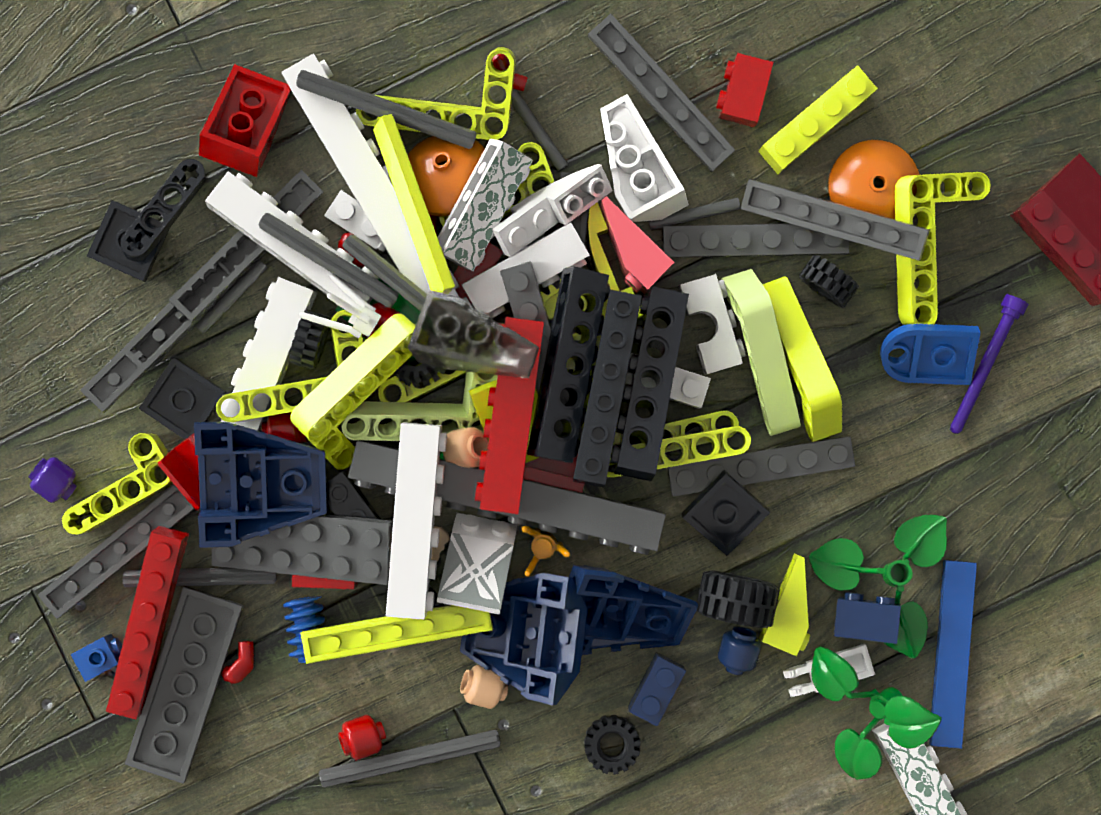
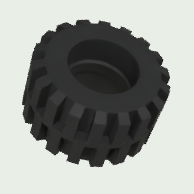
[696,570,780,628]

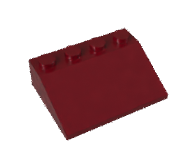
[1010,153,1101,306]

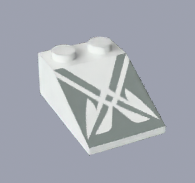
[437,513,518,614]

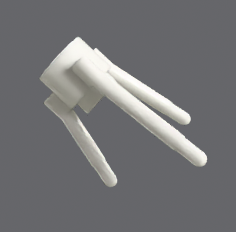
[299,274,381,338]

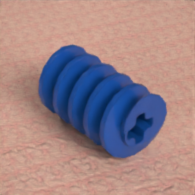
[283,596,325,663]

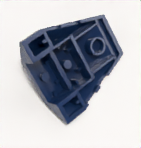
[194,422,327,548]
[569,565,698,655]
[460,573,587,705]

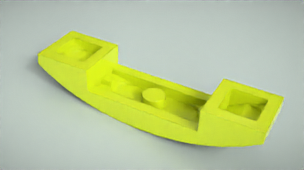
[588,202,643,319]

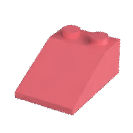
[600,196,674,295]

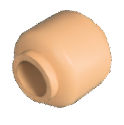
[443,427,488,468]
[460,665,508,709]

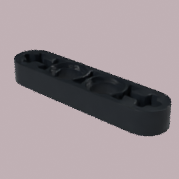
[121,159,206,261]

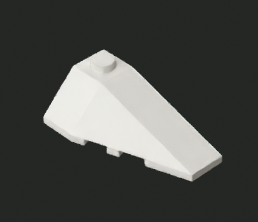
[600,94,689,222]

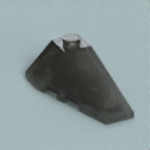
[408,290,539,378]

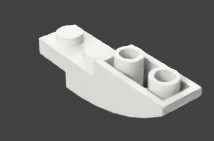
[492,164,613,257]

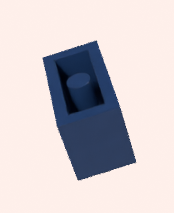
[834,592,901,644]
[628,652,686,726]

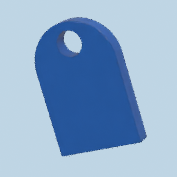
[880,324,981,385]

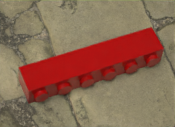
[475,317,544,514]
[106,526,189,720]

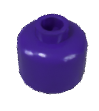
[28,457,77,503]

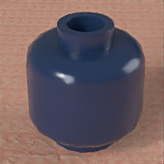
[718,626,762,675]

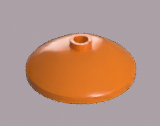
[408,136,485,216]
[828,140,919,219]

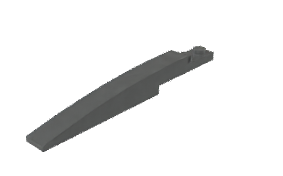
[80,170,323,413]

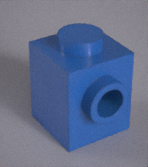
[70,634,122,682]

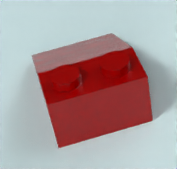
[199,64,291,177]

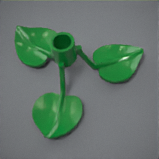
[809,515,947,658]
[811,646,942,780]

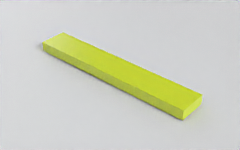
[373,114,455,300]
[301,605,493,664]

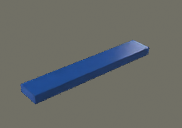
[929,560,977,749]

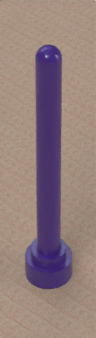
[950,294,1029,434]

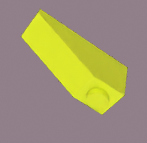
[759,553,810,656]

